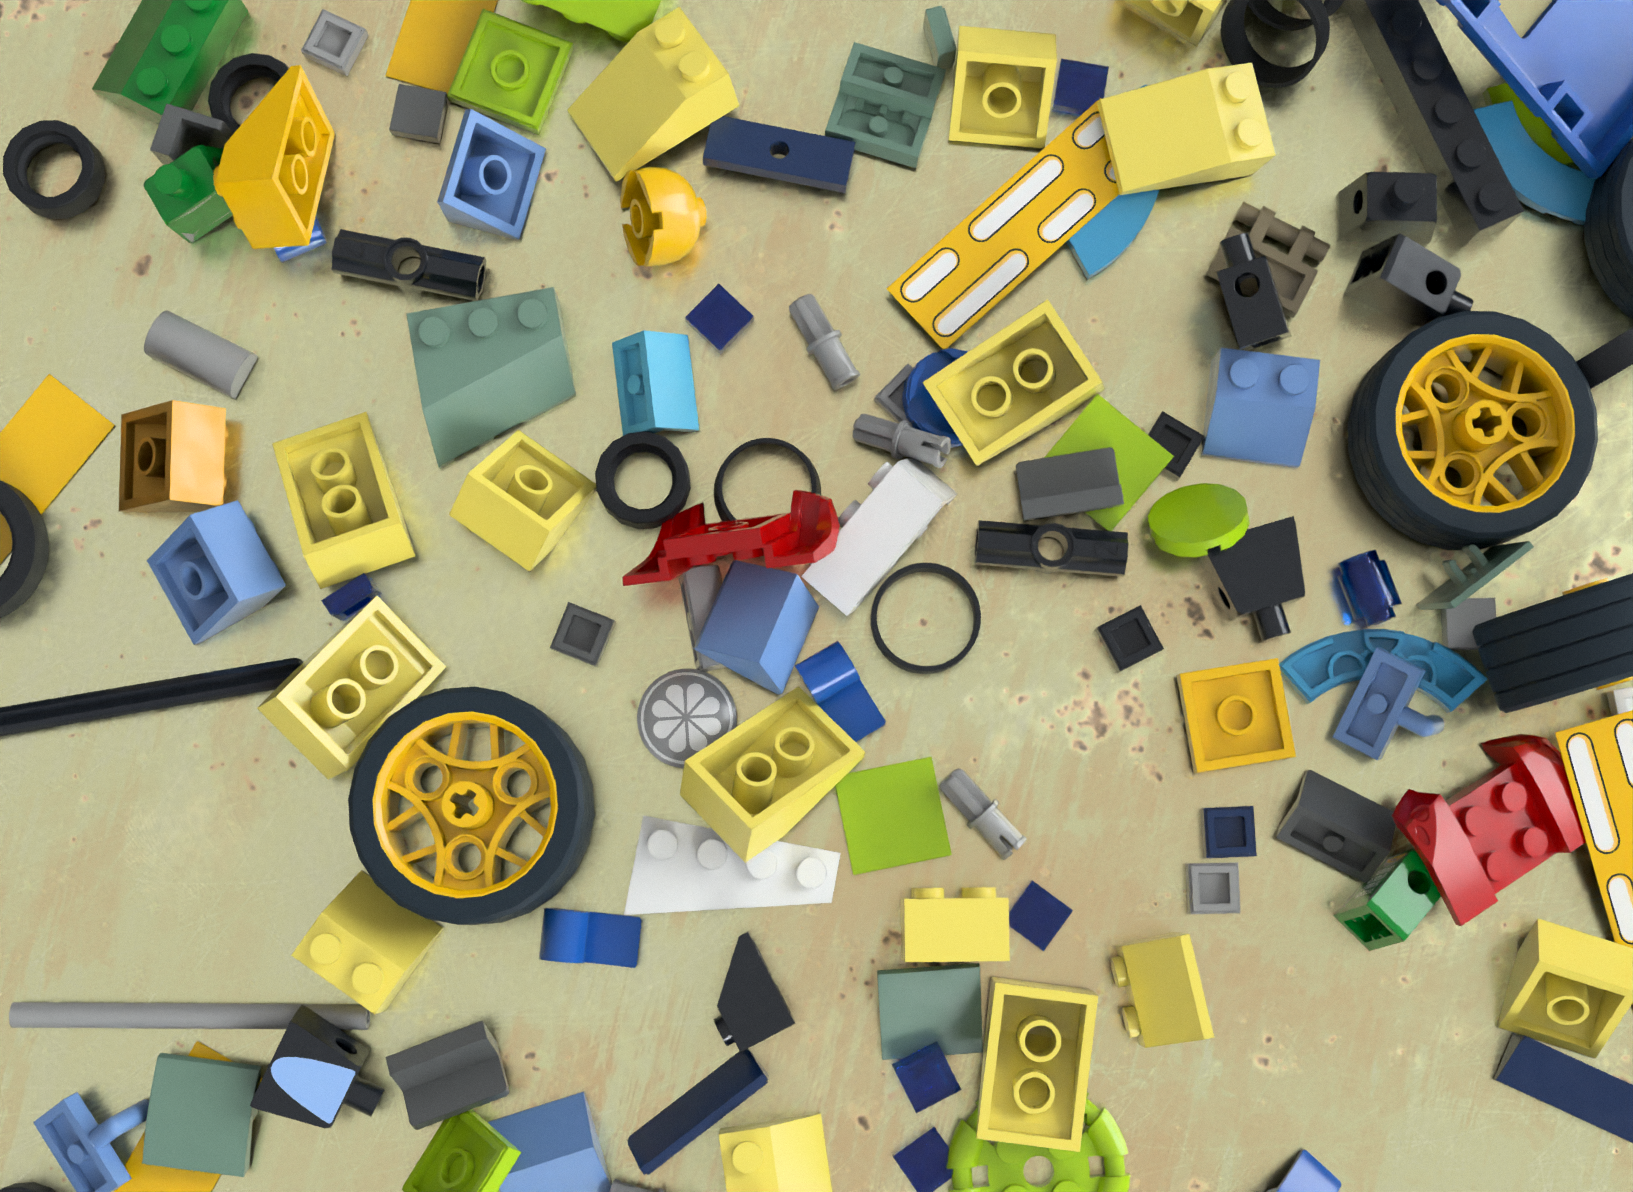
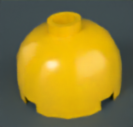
[620,167,706,267]

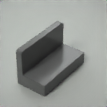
[150,103,233,165]
[1016,447,1124,522]
[1276,770,1396,883]
[386,1021,510,1130]

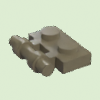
[1206,201,1331,318]

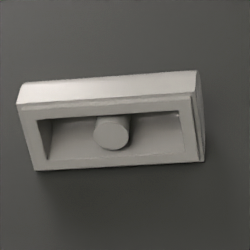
[144,310,258,399]
[679,565,727,672]

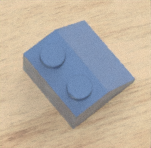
[1201,348,1320,468]
[147,500,286,645]

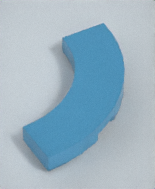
[1066,84,1159,280]
[1473,100,1597,225]
[1279,629,1487,713]

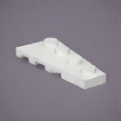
[624,816,841,915]

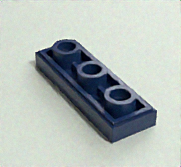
[703,116,856,193]

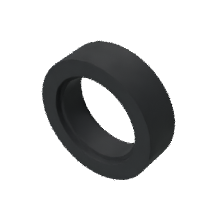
[0,480,49,618]

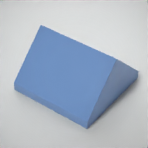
[437,109,546,239]
[693,560,819,695]
[487,1091,612,1192]

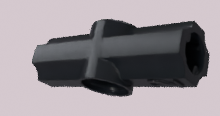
[331,229,487,301]
[974,520,1129,577]

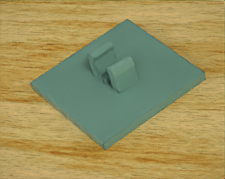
[1416,541,1534,610]
[877,963,983,1060]

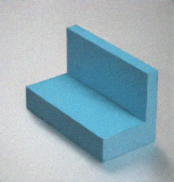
[612,330,699,436]

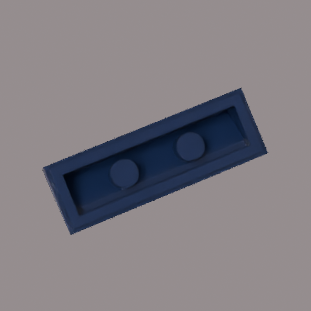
[1494,1033,1633,1143]
[627,1049,769,1175]

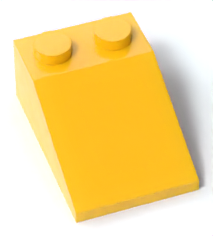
[213,65,335,249]

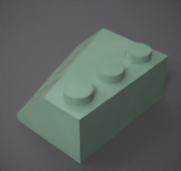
[406,287,576,469]

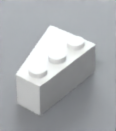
[801,457,957,616]

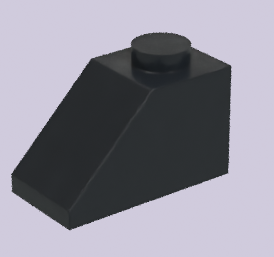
[713,931,795,1052]

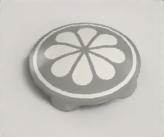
[637,669,737,768]

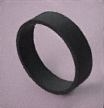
[1576,328,1633,389]
[871,563,981,674]

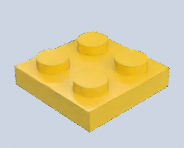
[1177,658,1296,774]

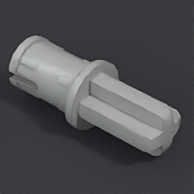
[789,294,860,390]
[853,413,951,468]
[939,768,1027,860]

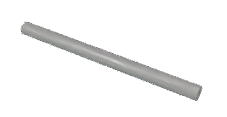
[9,1002,370,1030]

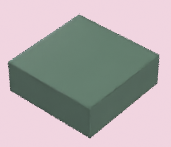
[923,5,957,69]

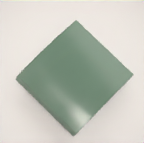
[824,42,946,168]
[142,1053,261,1177]

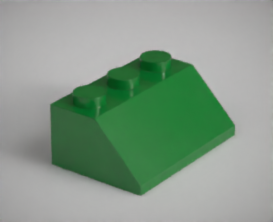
[92,0,248,124]

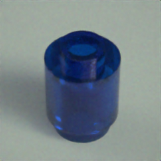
[1338,550,1402,627]

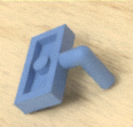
[1333,648,1445,760]
[33,1092,149,1192]

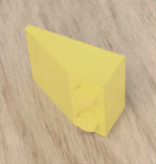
[567,7,739,182]
[1097,63,1276,195]
[922,299,1105,466]
[272,412,415,589]
[257,596,446,780]
[680,686,865,863]
[976,977,1098,1152]

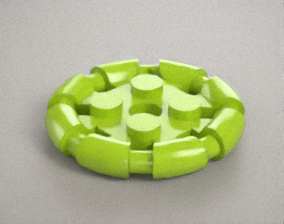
[946,1092,1130,1192]

